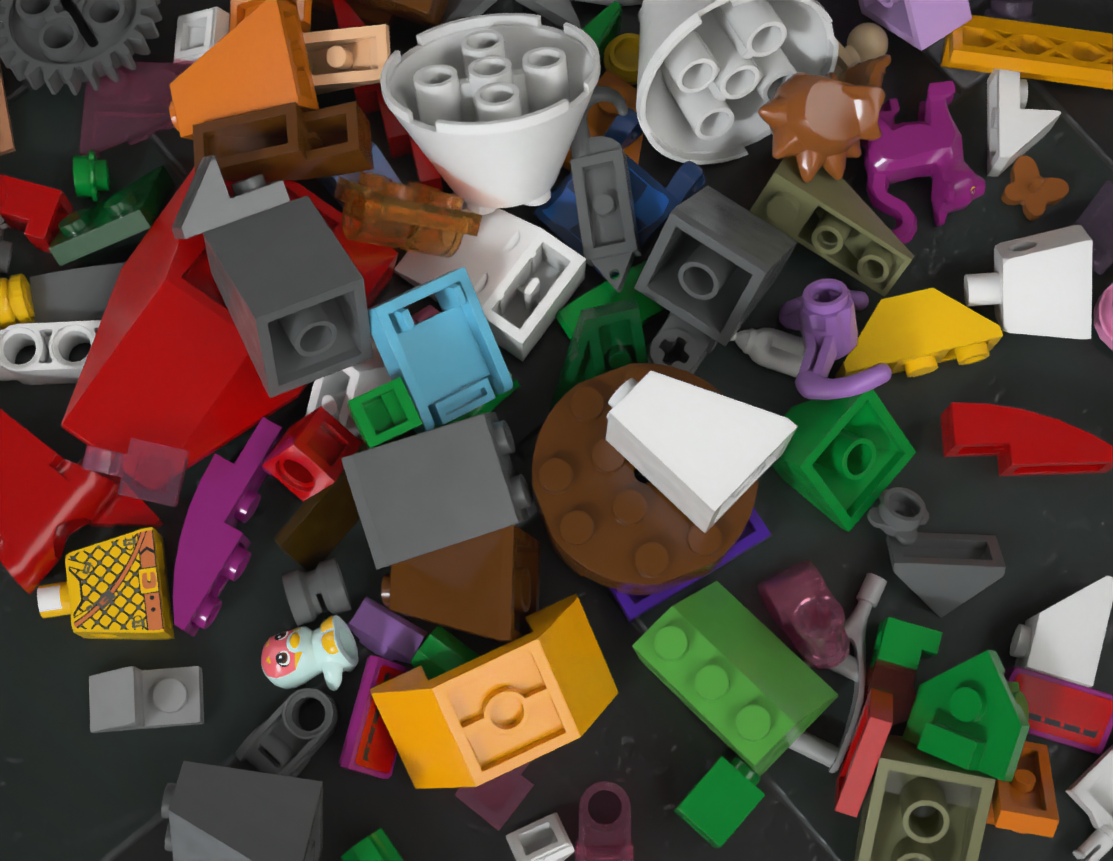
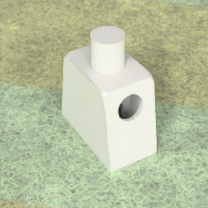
[964,225,1093,339]

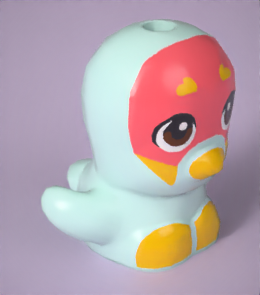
[261,615,358,691]

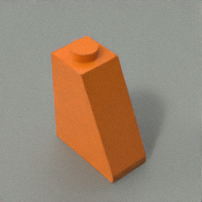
[169,0,319,140]

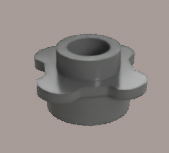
[867,487,930,544]

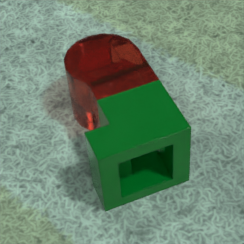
[347,377,423,450]
[862,617,943,727]

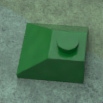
[772,389,916,532]

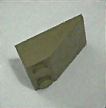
[854,734,996,861]

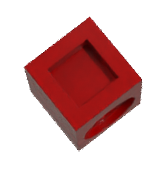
[262,406,362,501]

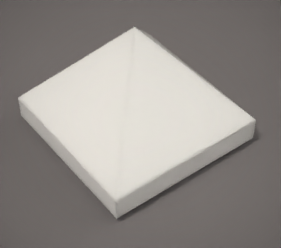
[506,812,575,861]

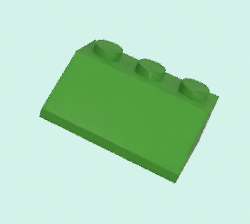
[632,581,838,777]

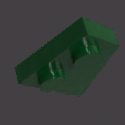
[49,165,174,266]
[549,298,648,412]

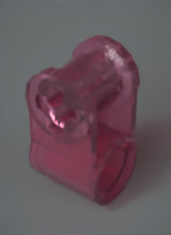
[758,559,850,669]
[575,781,633,861]

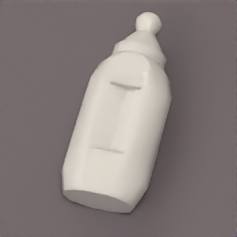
[730,328,806,377]

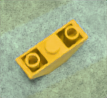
[835,288,1003,378]

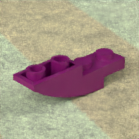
[173,417,285,637]

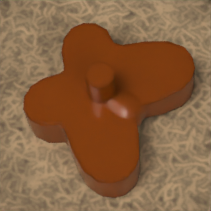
[1001,155,1069,221]

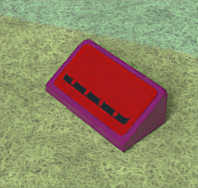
[339,655,412,780]
[1003,666,1113,755]

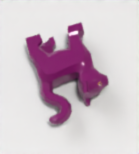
[860,81,985,244]

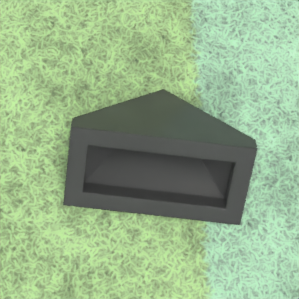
[886,532,1006,618]

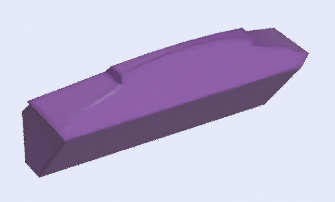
[347,597,428,663]

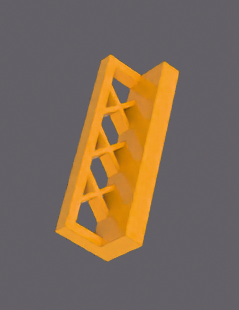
[940,15,1113,90]

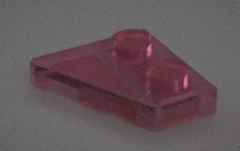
[79,62,192,159]

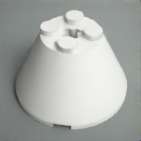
[636,0,839,165]
[380,13,601,215]

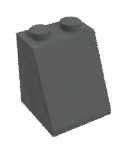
[634,186,798,347]
[203,195,373,398]
[341,412,532,570]
[161,761,323,861]

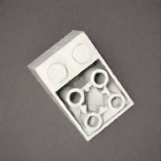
[394,192,586,361]

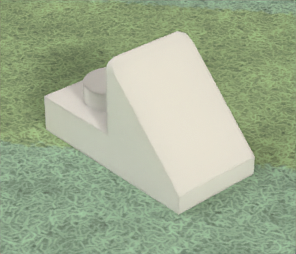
[987,68,1061,177]

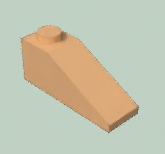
[303,24,391,95]

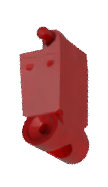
[0,409,121,594]

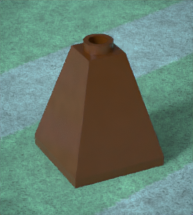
[381,525,541,645]

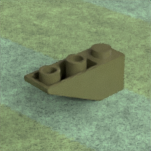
[750,156,914,297]

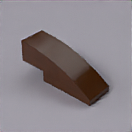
[193,101,374,181]

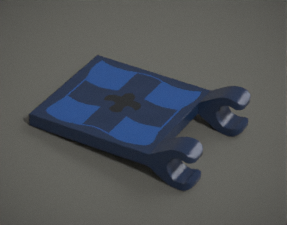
[533,107,706,281]

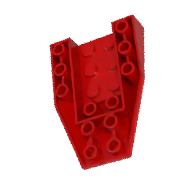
[61,168,398,491]

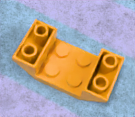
[369,594,619,789]

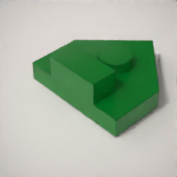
[902,650,1030,781]

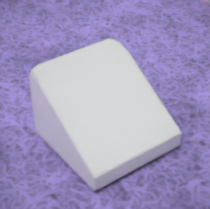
[173,6,230,67]

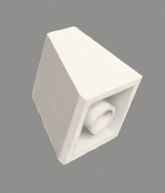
[606,371,797,533]

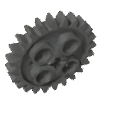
[0,0,162,95]

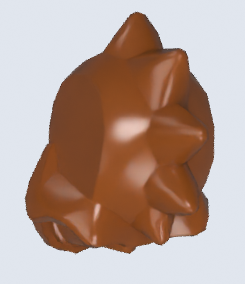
[758,54,891,183]

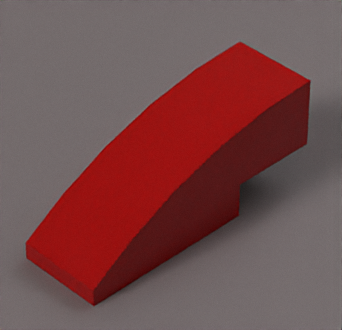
[940,402,1113,476]

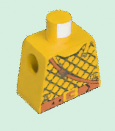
[37,527,175,640]

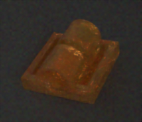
[334,171,482,258]

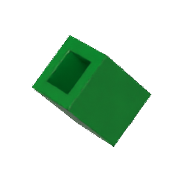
[673,756,765,848]

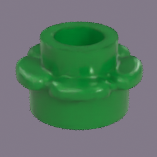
[73,149,110,202]

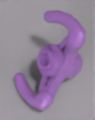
[779,279,892,400]

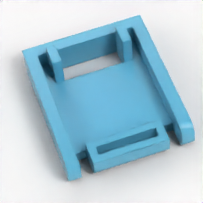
[367,267,513,434]

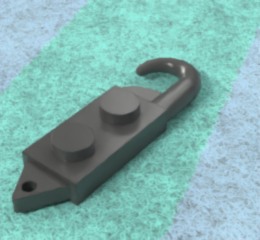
[570,86,642,293]

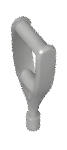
[789,573,887,773]

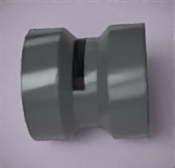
[282,557,352,627]

